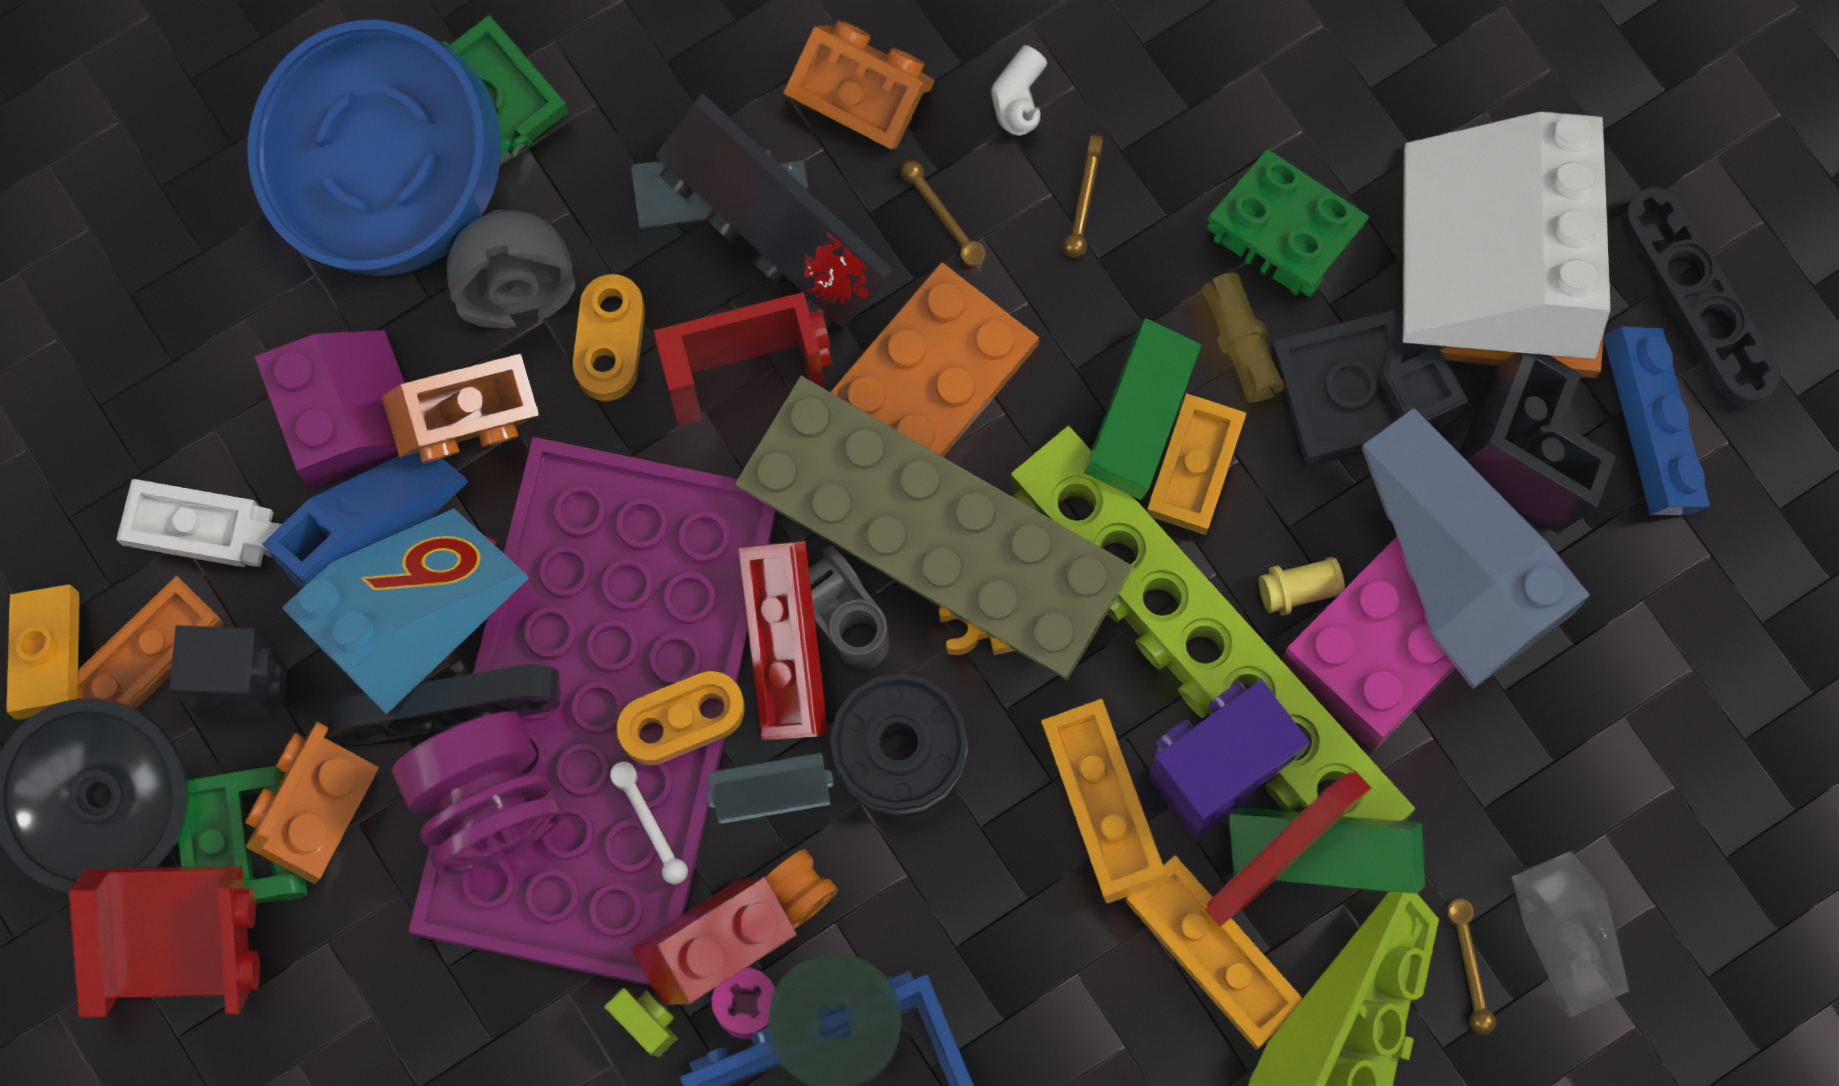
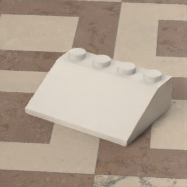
[1403,112,1610,359]

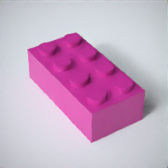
[1281,537,1559,752]

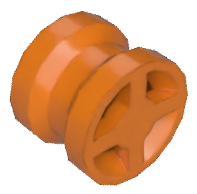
[766,849,838,929]

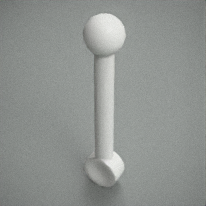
[610,762,688,884]

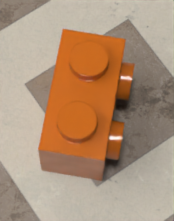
[381,354,539,463]

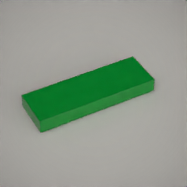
[1083,318,1201,500]
[1229,807,1425,894]

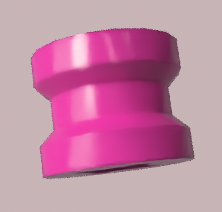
[712,968,780,1039]

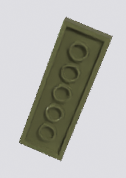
[735,376,1133,680]

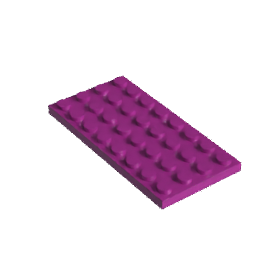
[409,437,777,987]

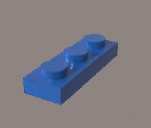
[1603,327,1710,515]

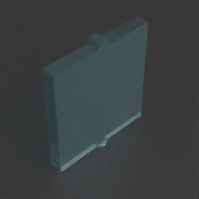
[706,753,834,824]

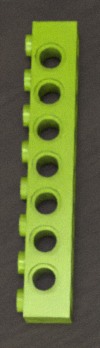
[1009,425,1415,821]

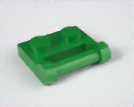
[178,766,307,904]

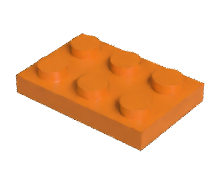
[831,263,1039,457]

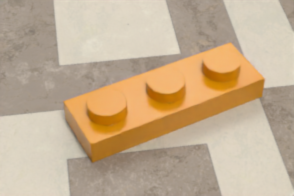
[1041,699,1169,904]
[1125,855,1303,1050]

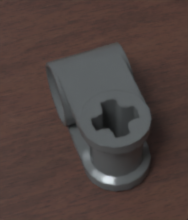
[809,544,889,671]

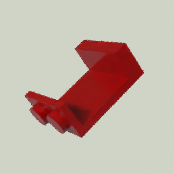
[654,292,832,426]
[69,866,260,1017]

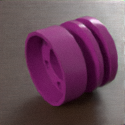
[391,712,565,876]

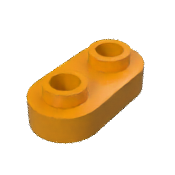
[573,274,645,401]
[617,671,745,765]

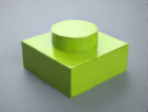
[605,988,678,1057]

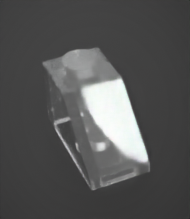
[1512,851,1629,1017]

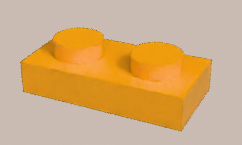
[1147,393,1246,535]

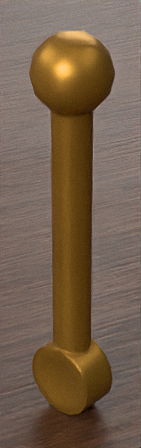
[1063,134,1103,258]
[899,160,985,268]
[1446,899,1496,1035]

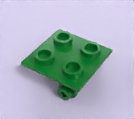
[1207,149,1369,298]

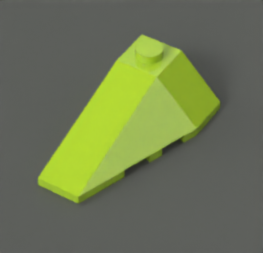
[1248,891,1439,1086]

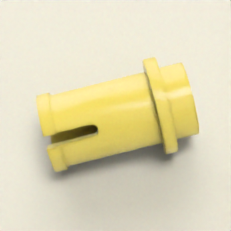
[1259,557,1345,616]

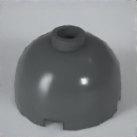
[447,210,575,329]

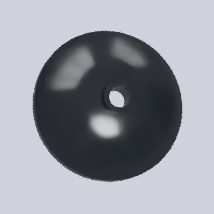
[0,698,189,894]

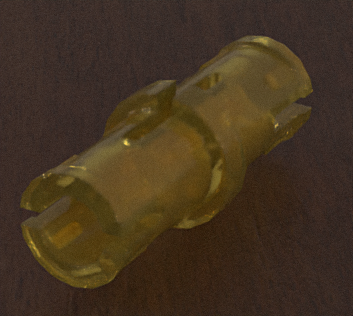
[1202,273,1285,402]

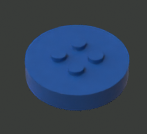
[247,20,501,276]

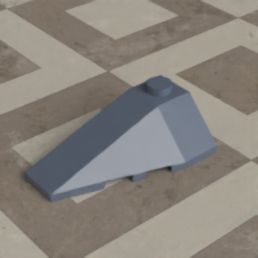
[1362,408,1590,689]

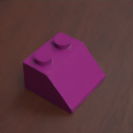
[254,330,405,491]

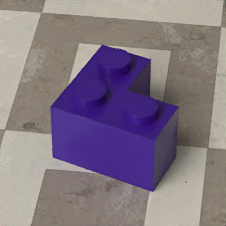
[1148,679,1310,840]

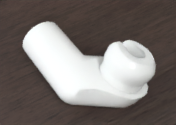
[991,45,1047,135]

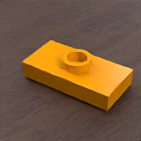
[7,584,79,720]

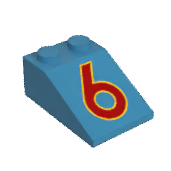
[282,509,529,714]

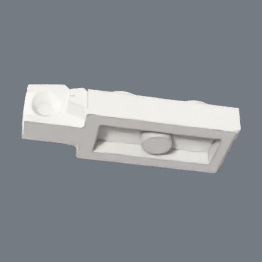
[116,479,282,567]

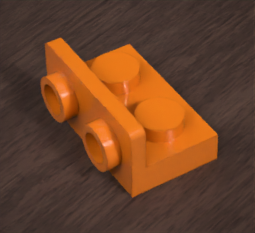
[783,20,935,149]
[245,722,379,884]

